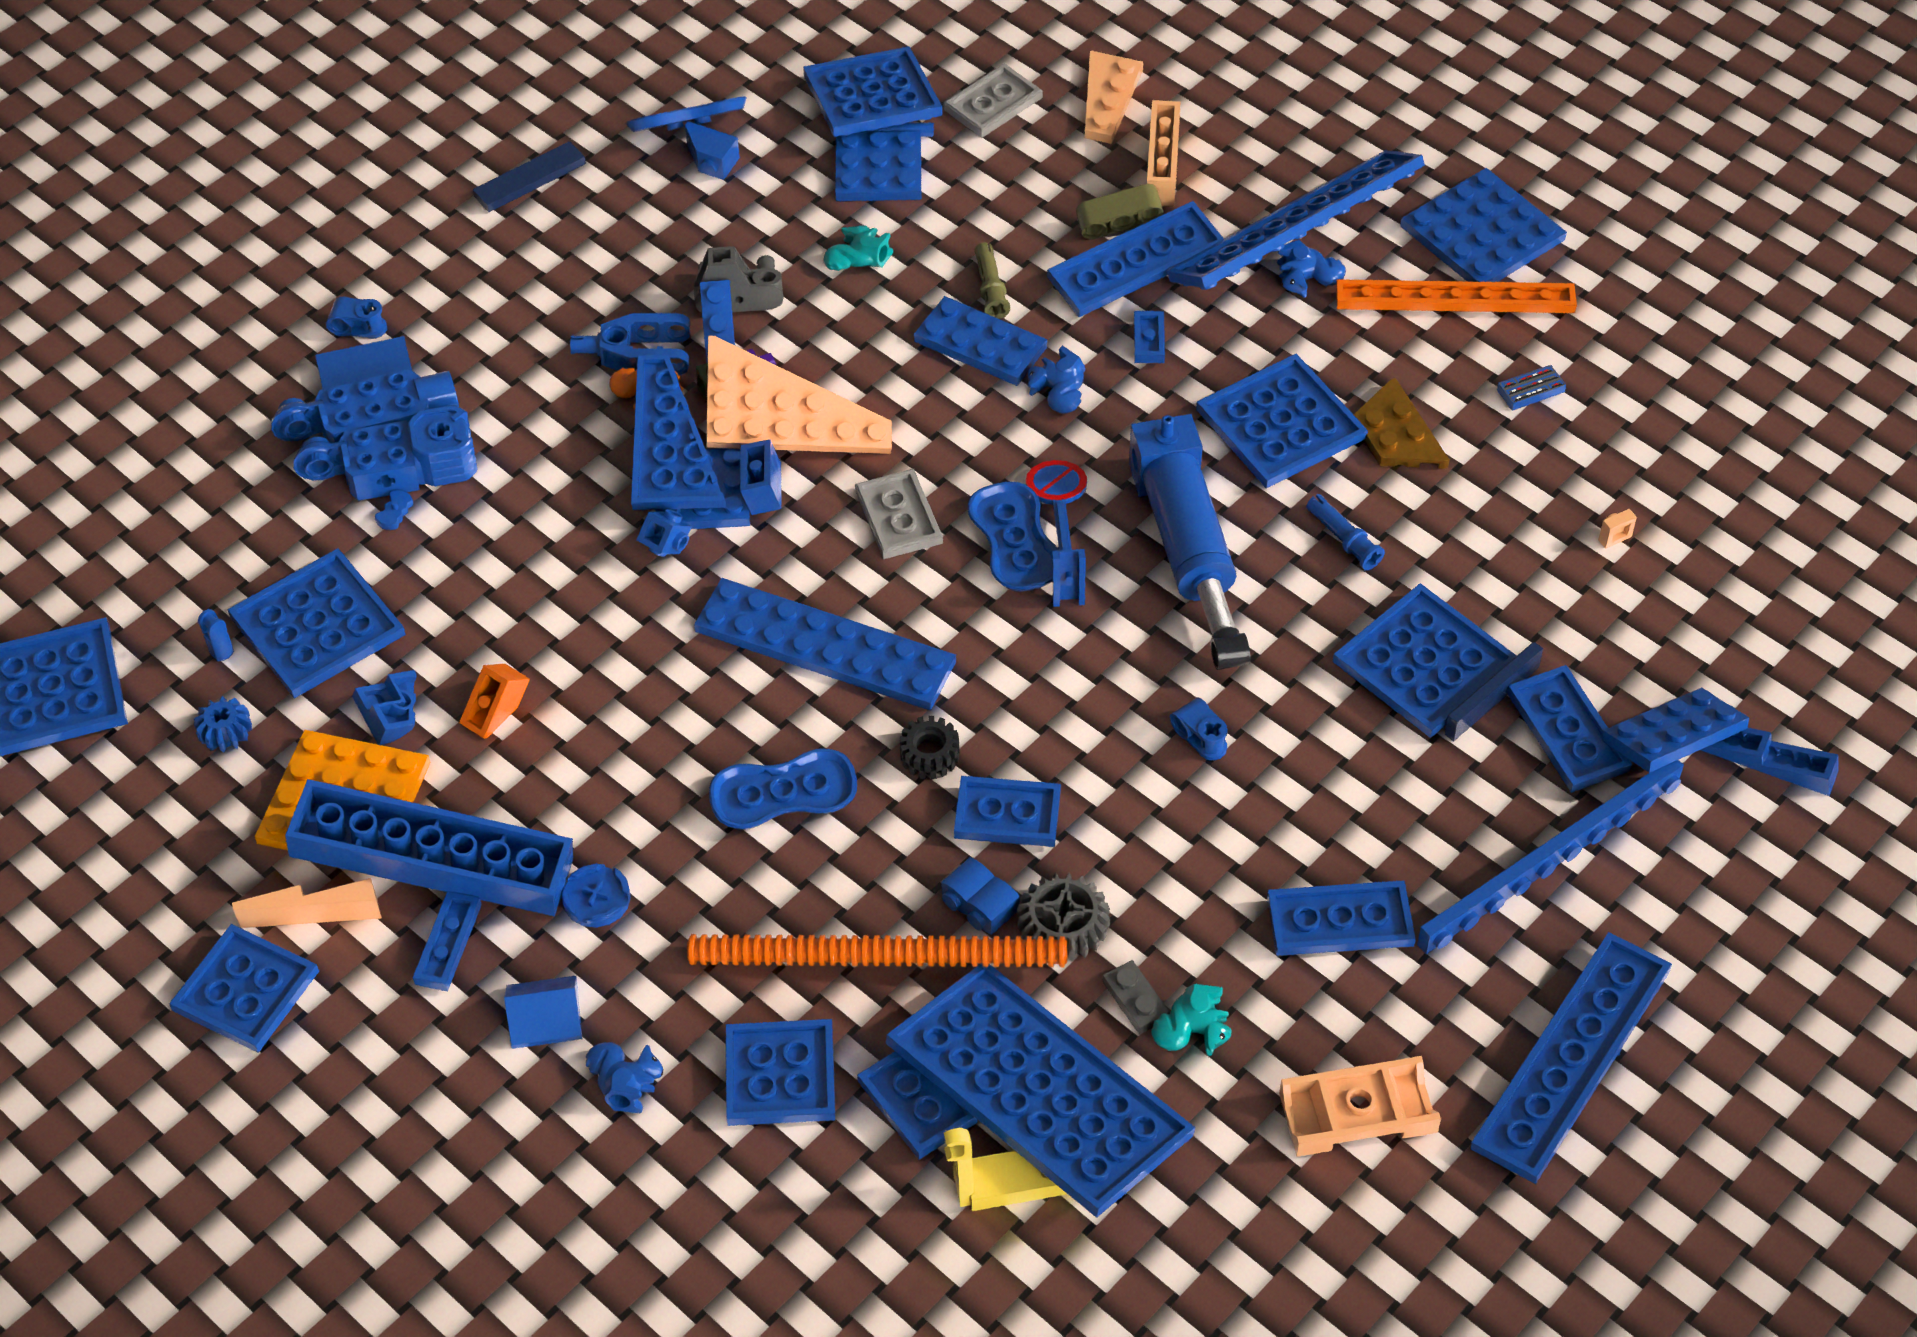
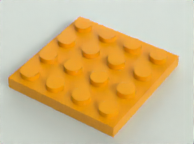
[255,730,430,850]

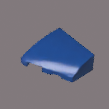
[352,670,417,745]

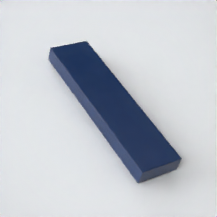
[473,141,586,212]
[1445,642,1543,742]

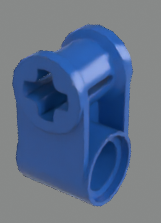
[326,297,388,339]
[1169,697,1227,760]

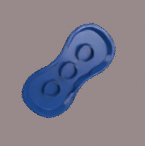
[625,96,747,132]
[968,482,1059,592]
[709,748,857,830]

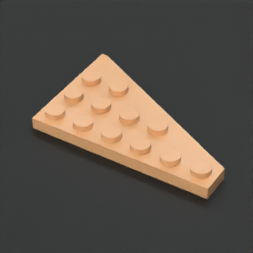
[706,336,892,454]

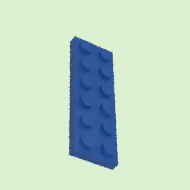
[1047,201,1224,317]

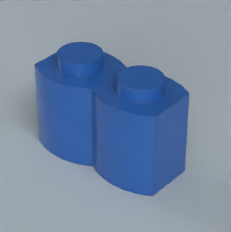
[941,857,1020,935]

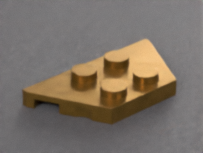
[1354,378,1450,469]

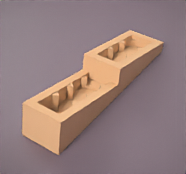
[232,878,382,928]

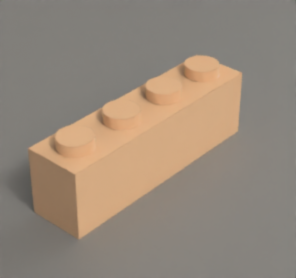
[1147,100,1181,207]

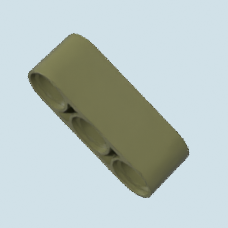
[1076,184,1163,239]

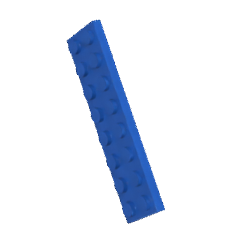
[694,578,956,711]
[1471,932,1672,1184]

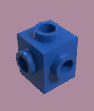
[637,509,692,557]

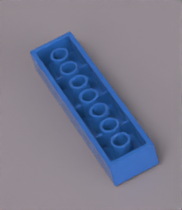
[285,779,573,917]

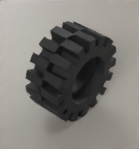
[899,716,960,780]

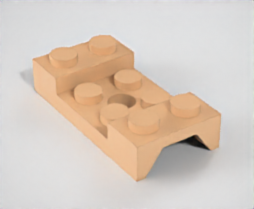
[1279,1056,1441,1157]

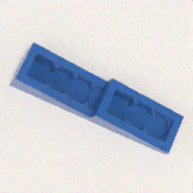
[1701,728,1839,796]

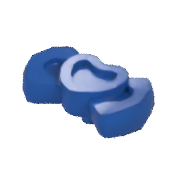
[375,490,413,530]

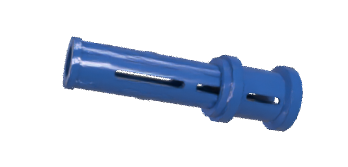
[1306,494,1385,570]

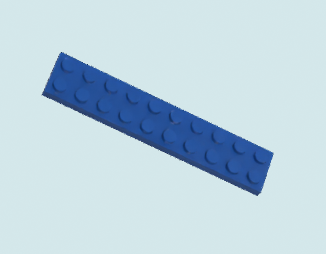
[1167,150,1425,290]

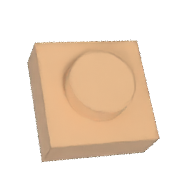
[1598,509,1637,549]

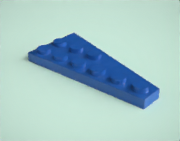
[631,354,727,510]

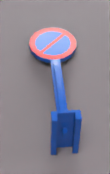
[1026,460,1087,607]

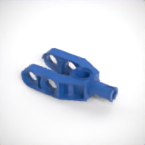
[570,313,691,375]

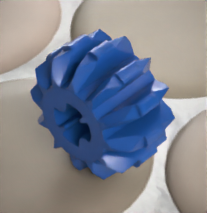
[194,696,252,753]

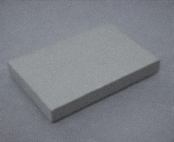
[943,63,1043,138]
[855,469,943,560]

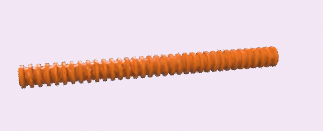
[687,934,1067,967]

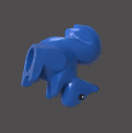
[1277,240,1346,298]
[1028,345,1085,414]
[586,1042,664,1113]

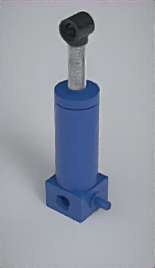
[1129,414,1251,670]

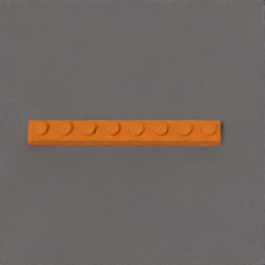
[1336,279,1577,313]

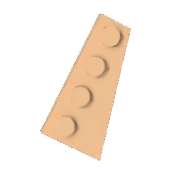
[1085,51,1143,144]

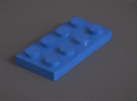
[914,296,1047,386]
[1507,665,1632,793]
[1603,687,1749,773]
[1267,880,1416,956]

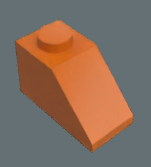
[459,664,530,739]

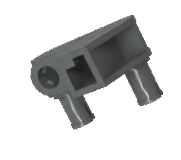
[694,246,784,312]

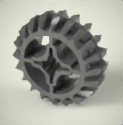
[1017,873,1110,962]

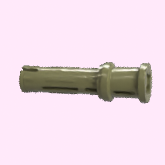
[974,242,1011,319]

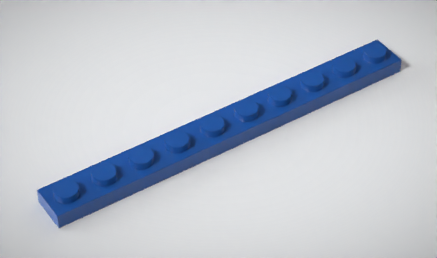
[1417,760,1684,954]

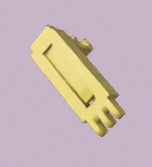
[944,1128,1067,1211]

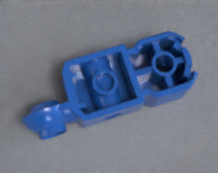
[293,405,478,501]

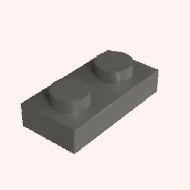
[1102,960,1170,1035]

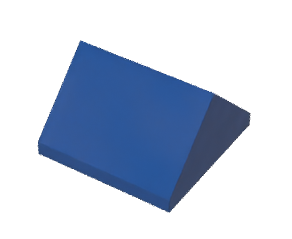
[504,975,582,1049]

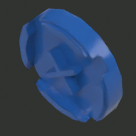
[561,863,631,928]

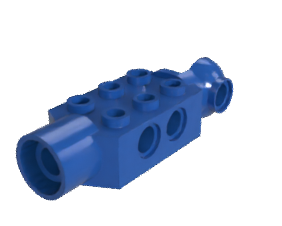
[271,368,459,443]

